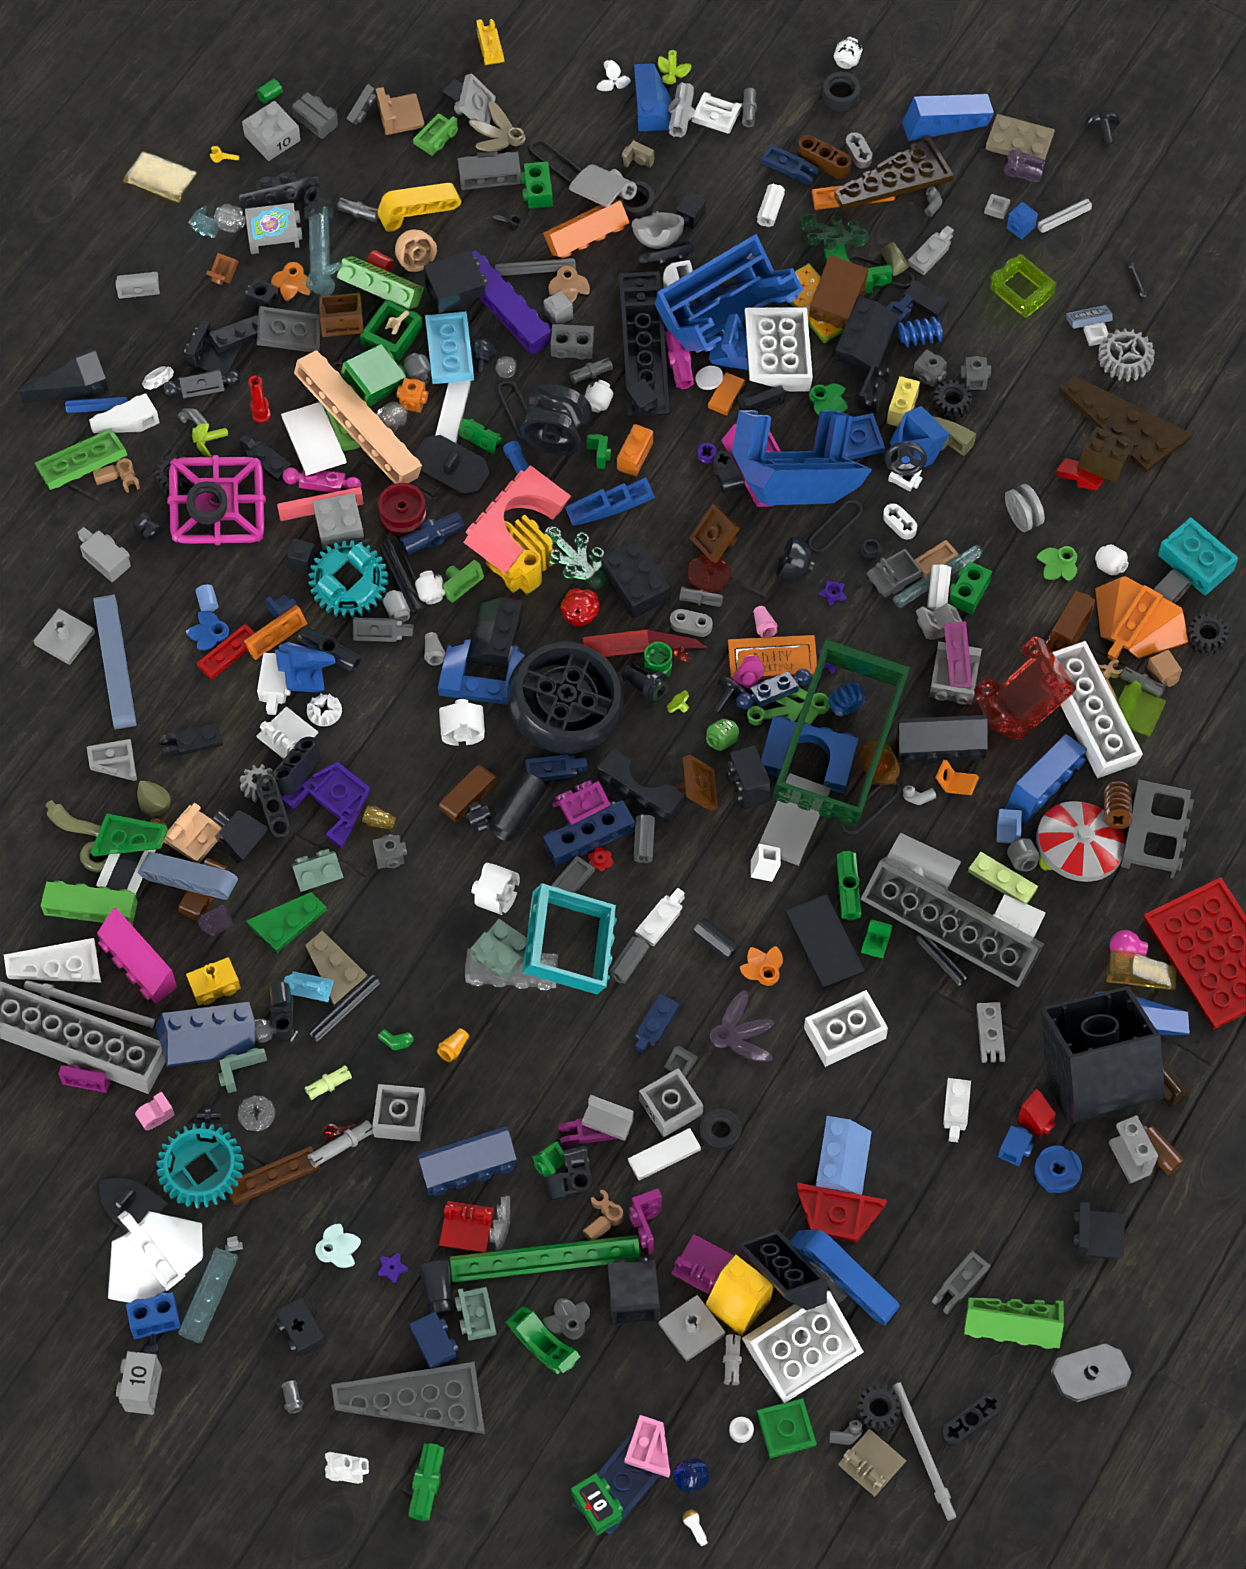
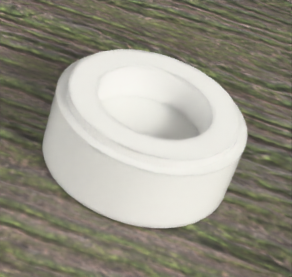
[729,1417,754,1443]

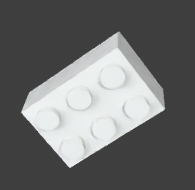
[804,990,888,1067]

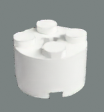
[439,699,485,746]
[472,863,520,915]

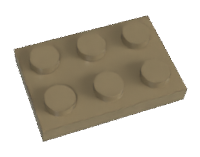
[985,114,1055,165]

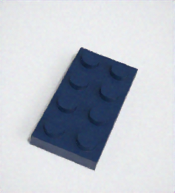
[573,1429,672,1536]

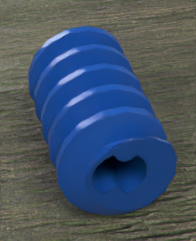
[898,316,943,348]

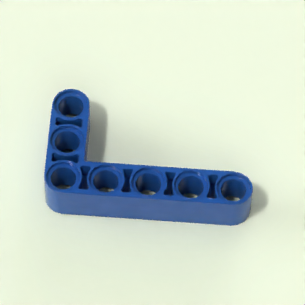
[790,1230,900,1325]

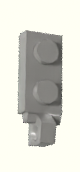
[908,226,954,275]

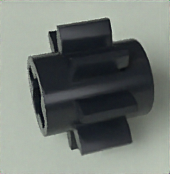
[465,802,492,831]

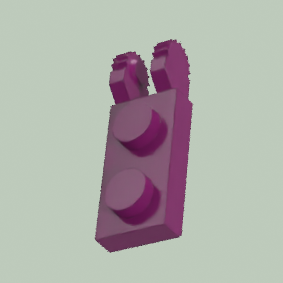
[558,1118,618,1146]

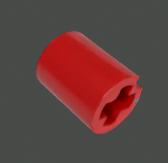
[367,250,394,272]

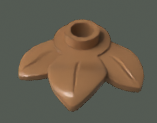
[549,265,590,303]

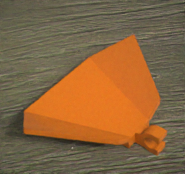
[1095,576,1188,661]

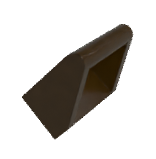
[1162,1059,1190,1108]

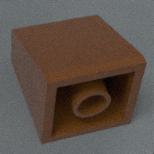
[809,255,869,329]

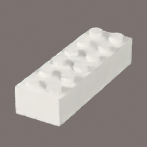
[1041,641,1143,779]

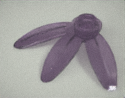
[710,990,774,1062]

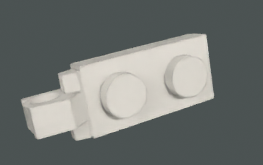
[635,888,685,946]
[943,1078,971,1142]

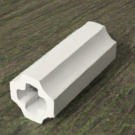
[757,184,785,227]
[927,564,951,610]

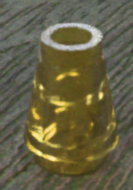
[362,805,396,830]

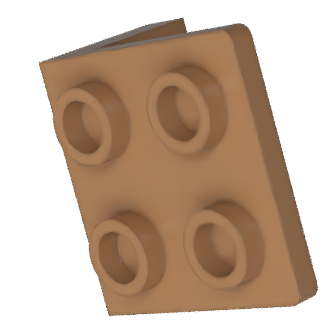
[376,87,424,135]

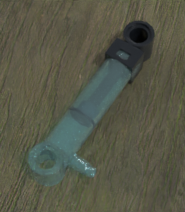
[304,186,341,297]

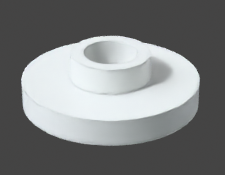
[696,366,723,390]

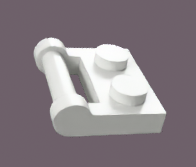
[692,92,742,134]

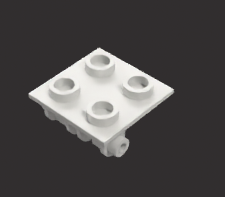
[256,707,318,759]
[993,894,1045,938]

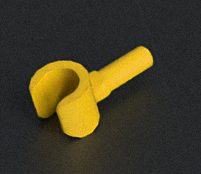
[210,146,239,163]

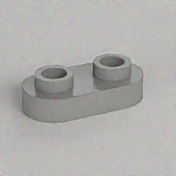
[670,609,713,637]

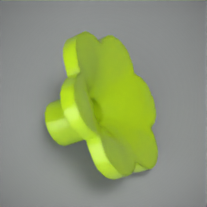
[667,690,689,713]

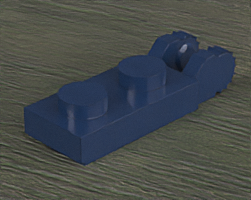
[760,145,819,185]

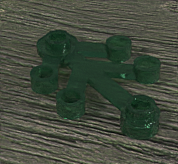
[800,214,869,250]
[544,527,608,590]

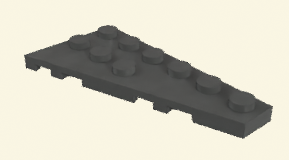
[332,1362,485,1434]

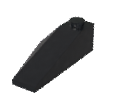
[18,348,109,403]

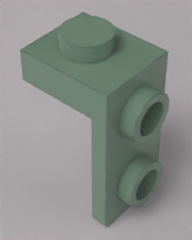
[218,1048,267,1093]

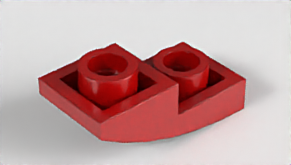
[1057,458,1105,490]

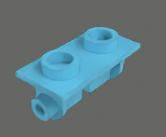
[284,972,334,1002]

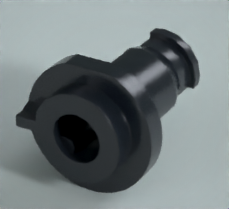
[622,662,669,704]

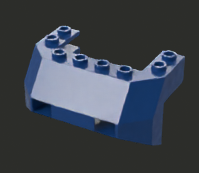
[655,234,804,353]
[732,410,872,505]

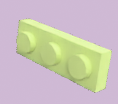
[968,852,1038,904]

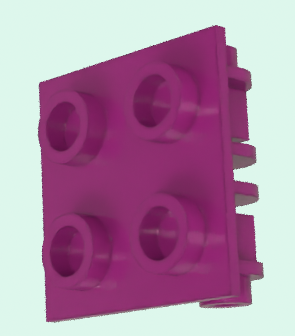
[671,1234,734,1295]

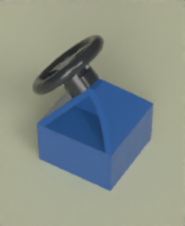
[884,406,949,476]

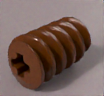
[1104,781,1132,829]

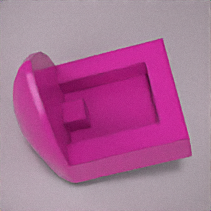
[733,655,764,689]

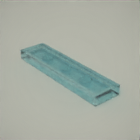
[178,1248,238,1343]

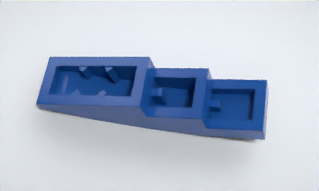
[565,477,655,526]

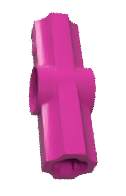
[664,330,694,389]

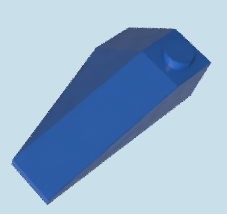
[634,64,672,131]

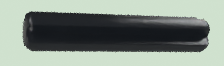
[916,933,968,985]

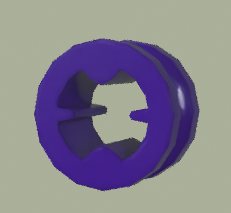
[697,443,716,463]

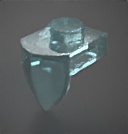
[188,206,218,238]

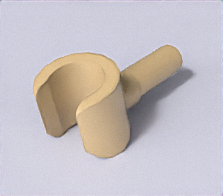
[385,311,409,334]

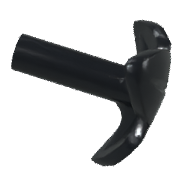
[1086,111,1120,145]
[713,677,747,713]

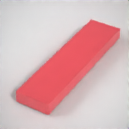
[277,487,364,521]

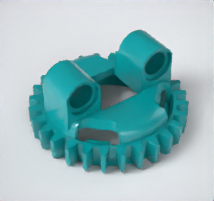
[309,540,388,618]
[157,1123,244,1208]

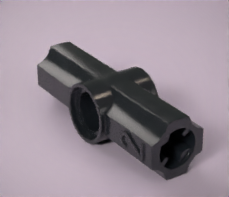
[297,626,362,673]

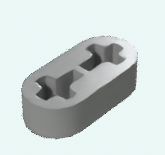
[845,132,872,168]

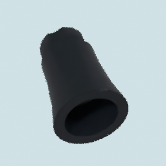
[418,1261,453,1316]

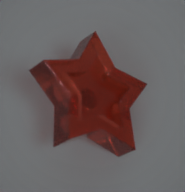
[671,646,691,662]

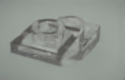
[489,1196,511,1250]

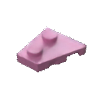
[625,1415,670,1478]

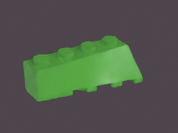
[964,1298,1064,1349]

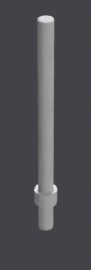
[24,980,155,1028]
[892,1383,956,1520]

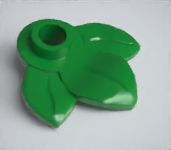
[809,384,848,416]

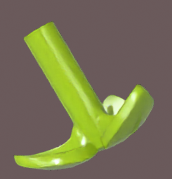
[658,50,692,84]
[192,423,228,457]

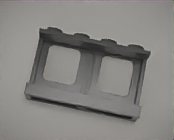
[1121,780,1194,878]

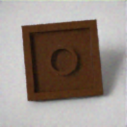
[690,504,740,563]
[674,755,718,811]

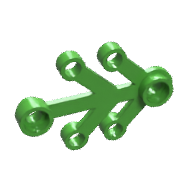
[747,685,830,725]

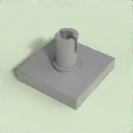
[454,74,496,124]
[34,609,95,665]
[659,1295,725,1362]

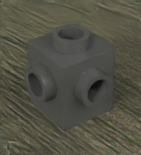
[913,350,947,387]
[961,356,991,390]
[372,834,407,869]

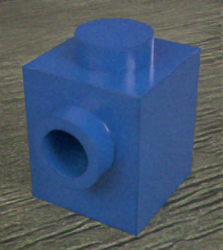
[1007,202,1038,240]
[998,1126,1034,1167]

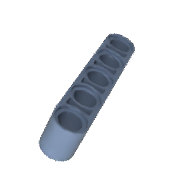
[138,852,238,900]

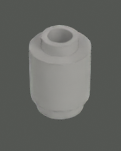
[383,590,410,623]

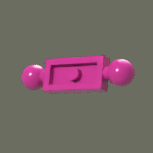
[283,468,362,493]

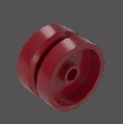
[378,482,427,537]

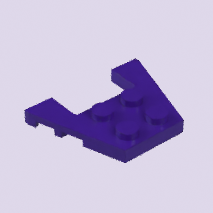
[280,762,371,849]

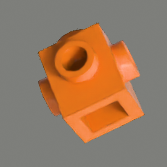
[397,378,428,413]

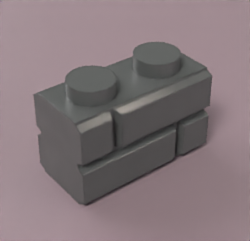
[292,93,338,139]

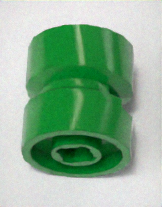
[644,642,672,677]

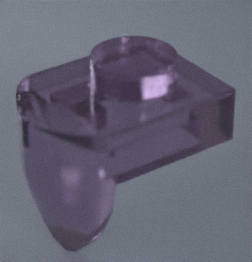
[198,905,234,936]

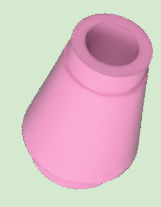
[753,606,777,638]

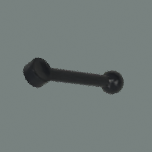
[1127,262,1147,299]

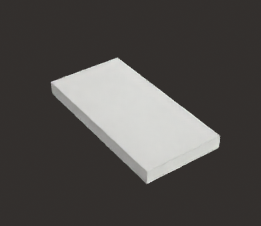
[281,402,346,476]

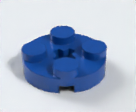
[1034,1146,1082,1193]

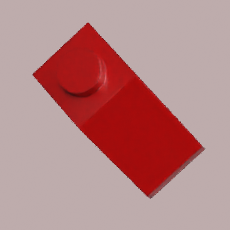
[1017,1089,1056,1138]

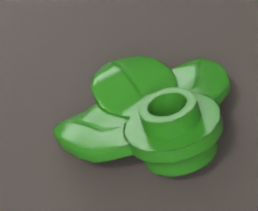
[1037,546,1077,581]

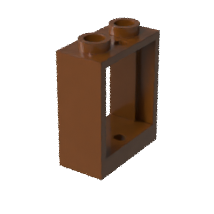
[319,293,364,337]
[1047,591,1095,653]

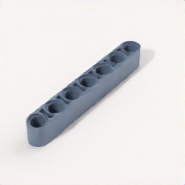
[93,594,137,730]

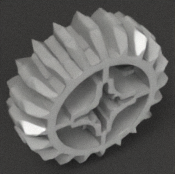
[1098,328,1155,382]

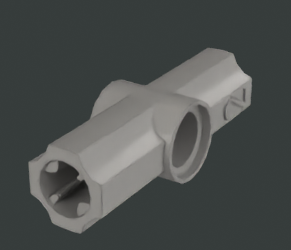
[668,83,695,137]

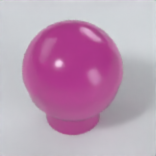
[1110,930,1148,961]

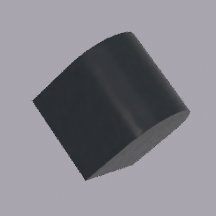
[1040,986,1164,1124]

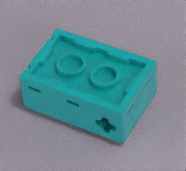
[1158,517,1238,596]

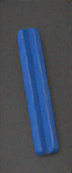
[65,397,128,413]

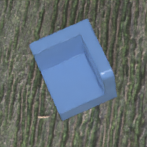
[996,809,1022,844]

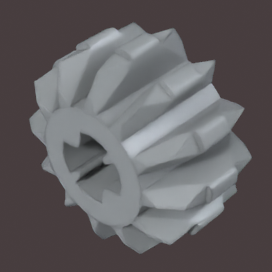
[240,764,273,802]

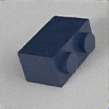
[410,1312,459,1369]

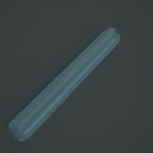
[893,545,982,608]

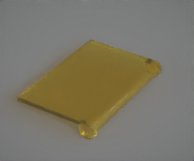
[124,152,197,203]

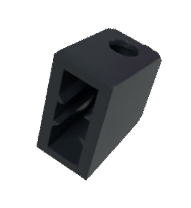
[212,809,269,863]

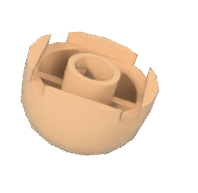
[395,229,437,272]

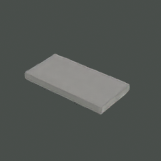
[759,773,831,866]

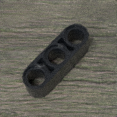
[273,736,322,795]
[255,774,290,838]

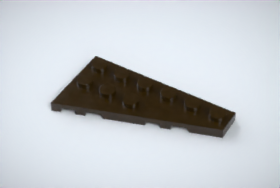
[1059,376,1192,473]

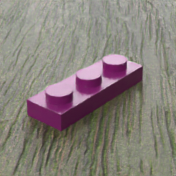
[944,621,972,688]

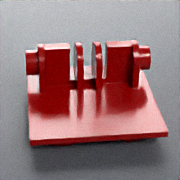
[439,1201,494,1253]

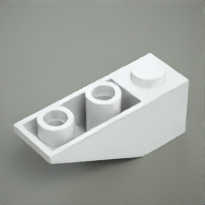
[89,393,159,433]

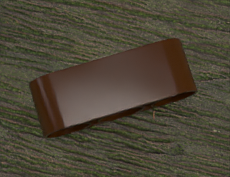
[798,135,851,179]
[438,764,498,823]
[178,858,229,922]

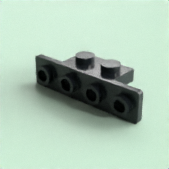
[239,172,320,213]

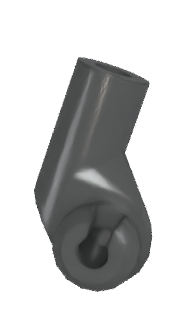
[924,187,942,217]
[178,408,208,426]
[829,1420,863,1445]

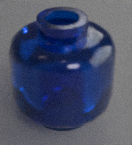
[674,1458,710,1493]

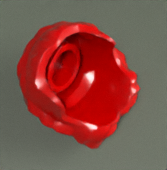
[560,588,599,627]

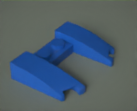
[438,640,526,705]

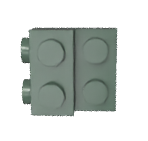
[471,919,527,981]

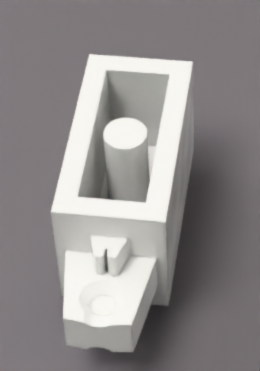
[257,653,291,715]

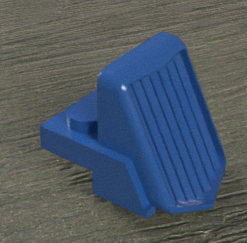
[709,314,749,370]
[275,642,335,693]

